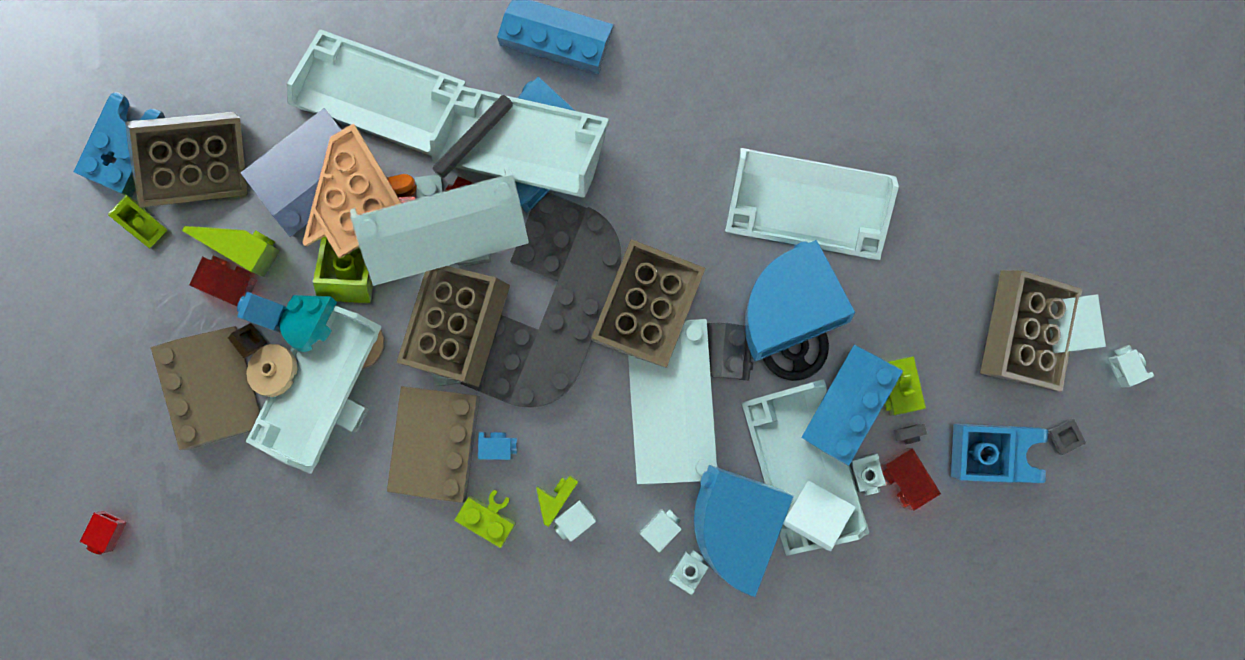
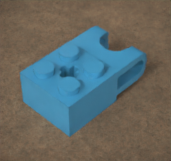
[73,92,165,198]
[951,424,1049,483]

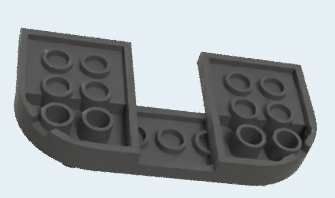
[461,193,621,408]

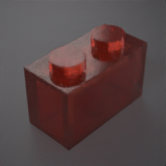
[189,255,257,306]
[881,448,941,511]

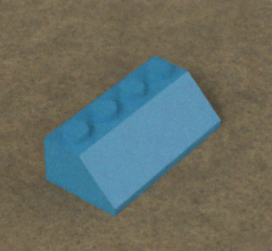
[497,0,614,74]
[801,345,903,466]

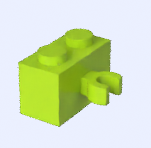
[883,356,926,416]
[454,489,516,548]

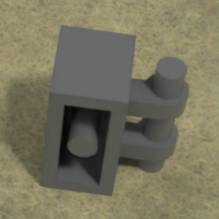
[707,323,754,381]

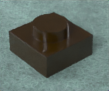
[228,323,267,358]

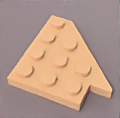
[303,123,401,258]

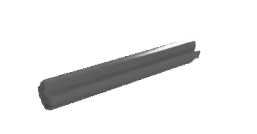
[433,95,513,178]

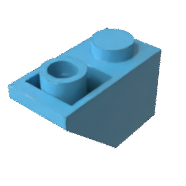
[237,292,286,332]

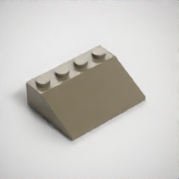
[125,112,248,208]
[591,239,706,368]
[397,266,510,387]
[980,270,1082,392]
[151,326,260,450]
[387,386,480,503]

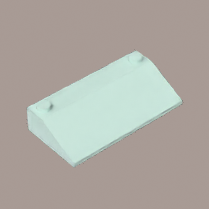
[287,29,466,156]
[429,85,609,198]
[725,148,899,260]
[350,167,529,286]
[246,306,382,474]
[628,319,717,484]
[742,379,869,556]

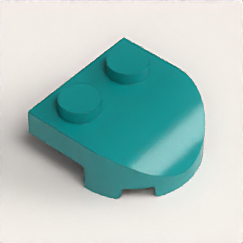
[280,295,337,352]

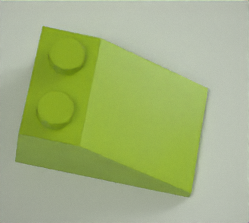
[182,226,280,277]
[313,236,373,303]

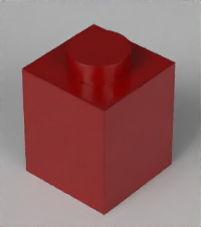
[80,511,127,555]

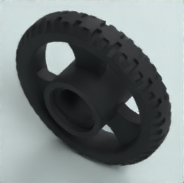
[763,333,829,381]

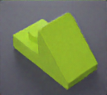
[108,195,168,249]
[536,475,579,527]

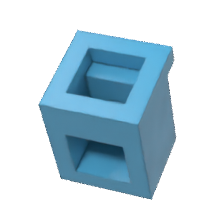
[478,432,517,460]

